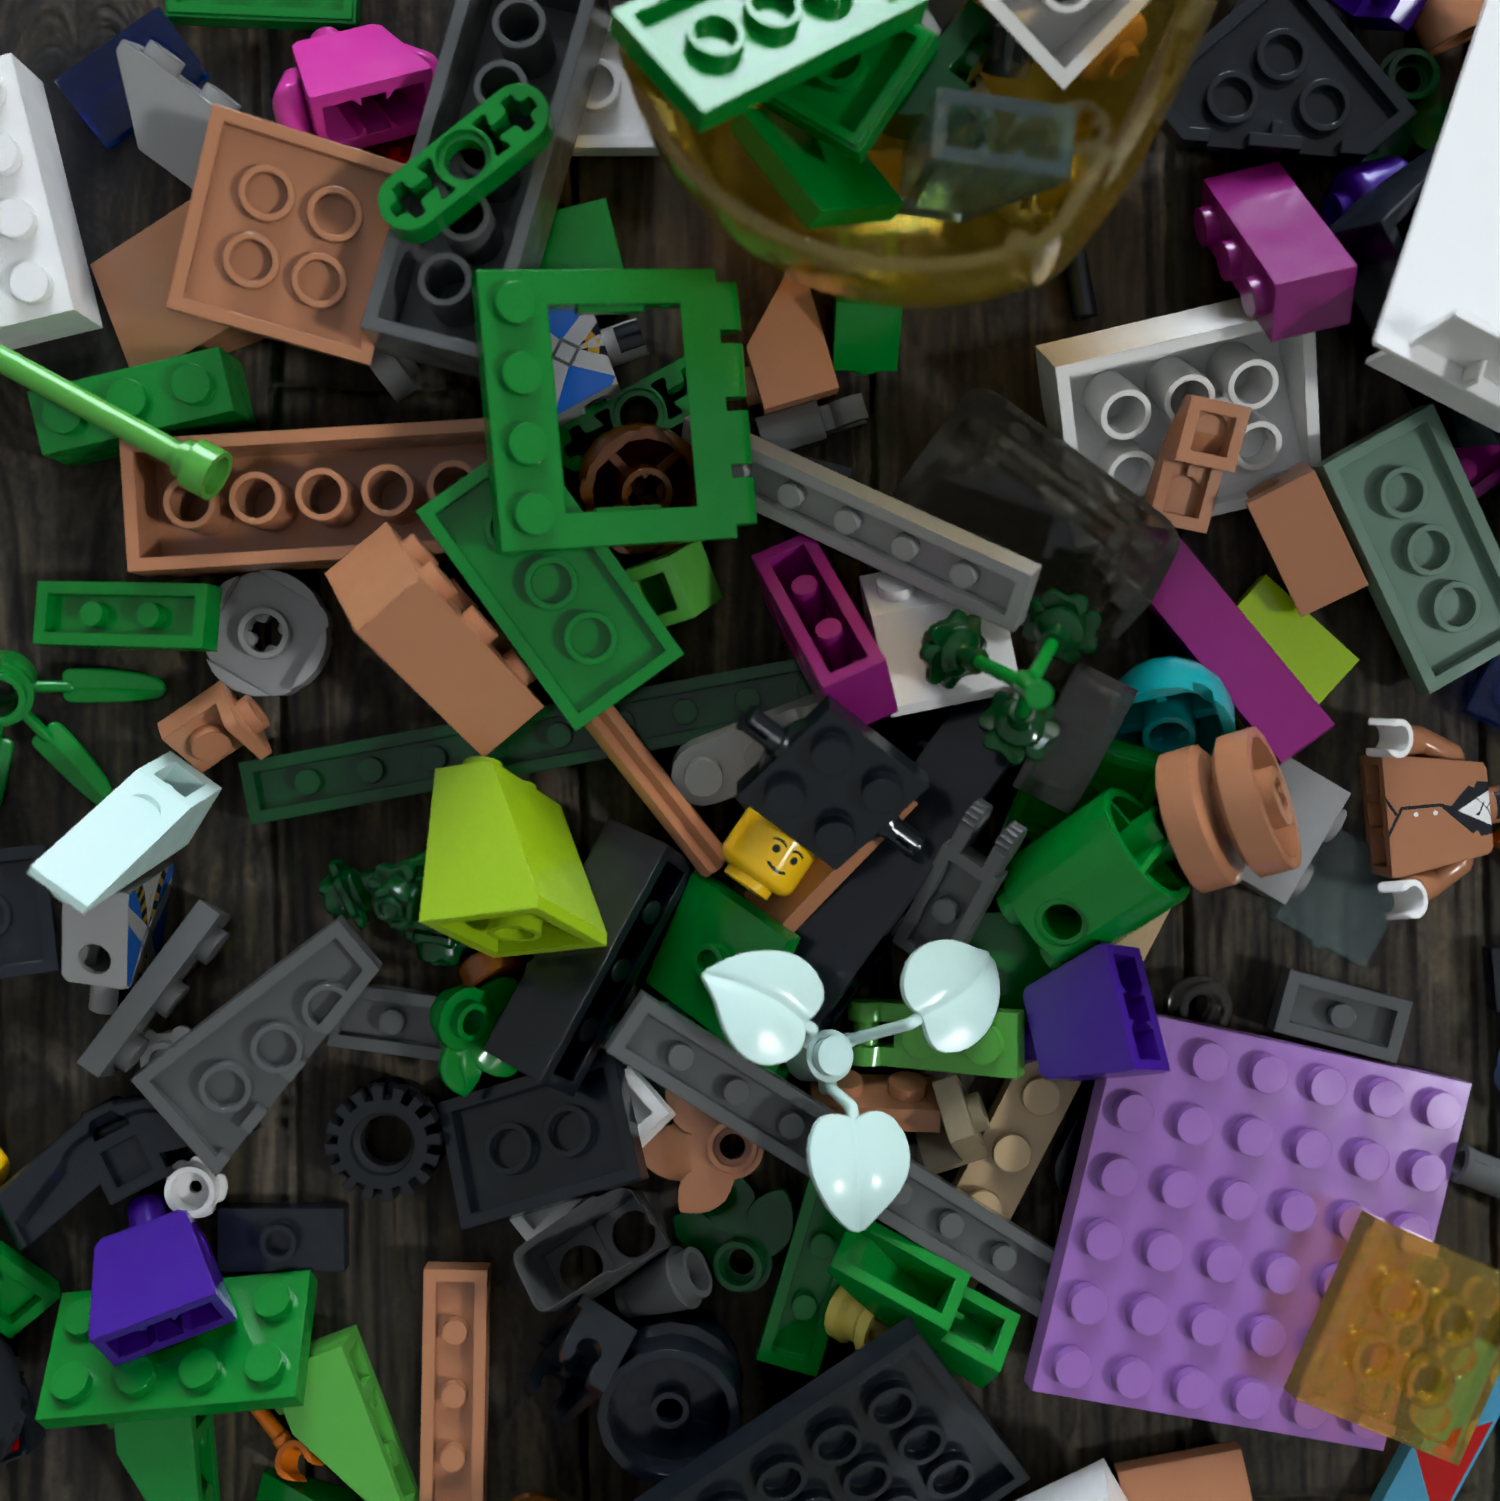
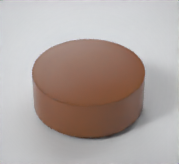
[458,951,526,988]

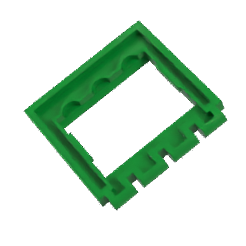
[470,268,758,554]

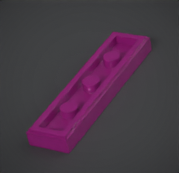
[1117,526,1335,766]

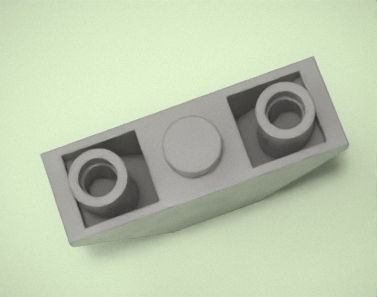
[116,39,241,189]

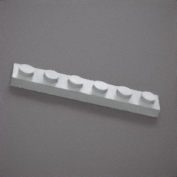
[681,415,1042,632]

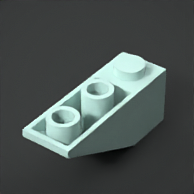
[27,751,222,914]

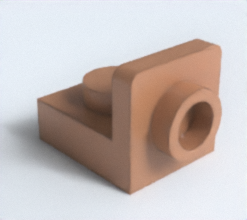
[157,680,272,773]

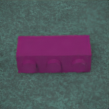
[1194,161,1357,342]
[751,534,898,725]

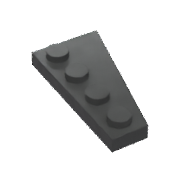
[131,914,382,1177]

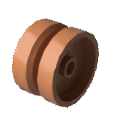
[1155,727,1302,893]

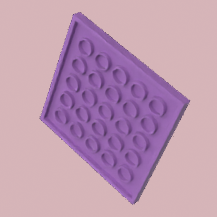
[1024,1013,1472,1451]

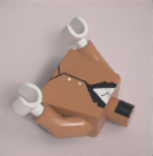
[1359,718,1500,920]

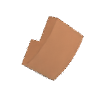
[1113,1440,1252,1501]

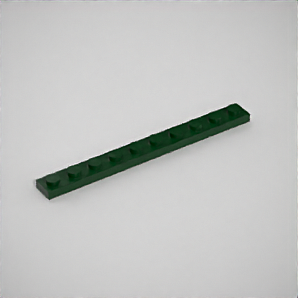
[238,658,813,825]

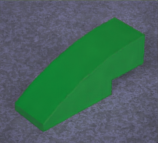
[827,1221,1021,1389]

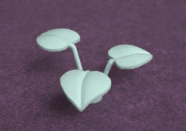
[701,939,1000,1232]

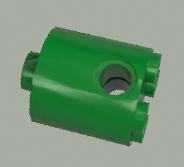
[996,787,1190,970]

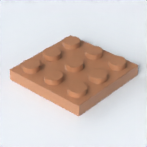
[166,103,405,367]

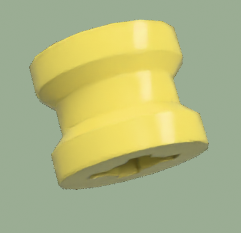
[824,1286,890,1351]

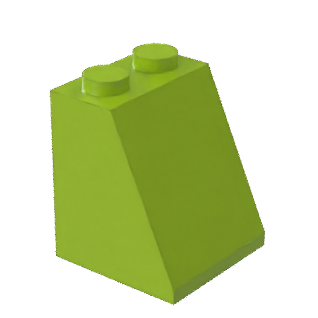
[419,756,607,958]

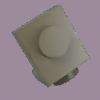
[915,1075,991,1174]

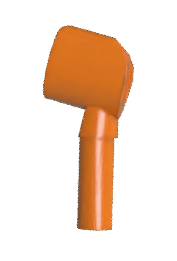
[250,1409,324,1482]

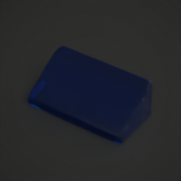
[55,7,210,149]

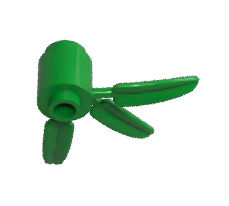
[0,650,168,809]

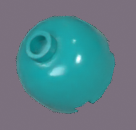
[1103,656,1236,757]

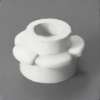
[164,1155,228,1218]

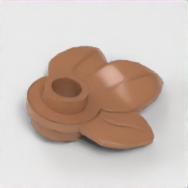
[642,1089,764,1214]

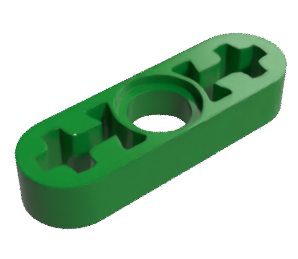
[378,83,554,243]
[559,357,689,476]

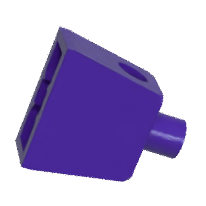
[1023,943,1171,1081]
[89,1194,237,1367]

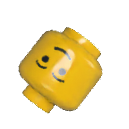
[721,806,817,901]

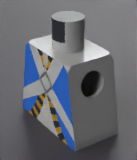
[548,310,649,427]
[62,861,174,1015]

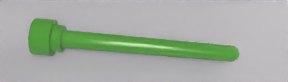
[0,344,233,500]

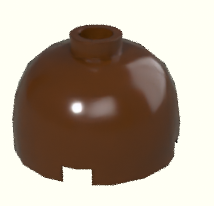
[576,422,697,556]

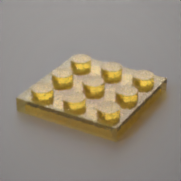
[1283,1210,1500,1466]

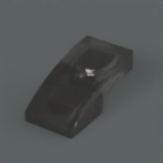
[1012,661,1138,815]

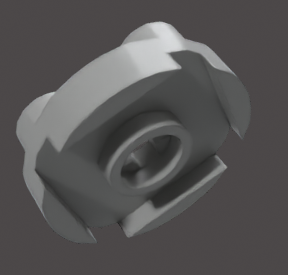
[206,569,335,697]

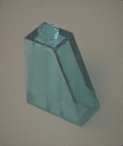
[897,87,1077,223]

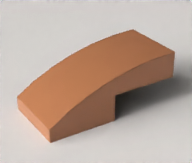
[1138,394,1252,534]

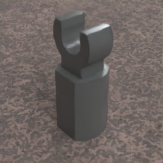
[755,393,869,452]

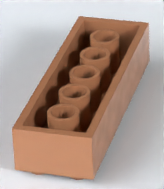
[119,418,487,579]

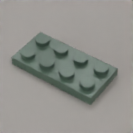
[1311,404,1500,694]

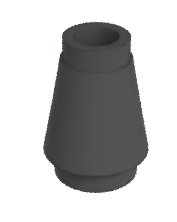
[614,1246,712,1320]

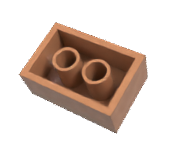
[324,522,544,756]

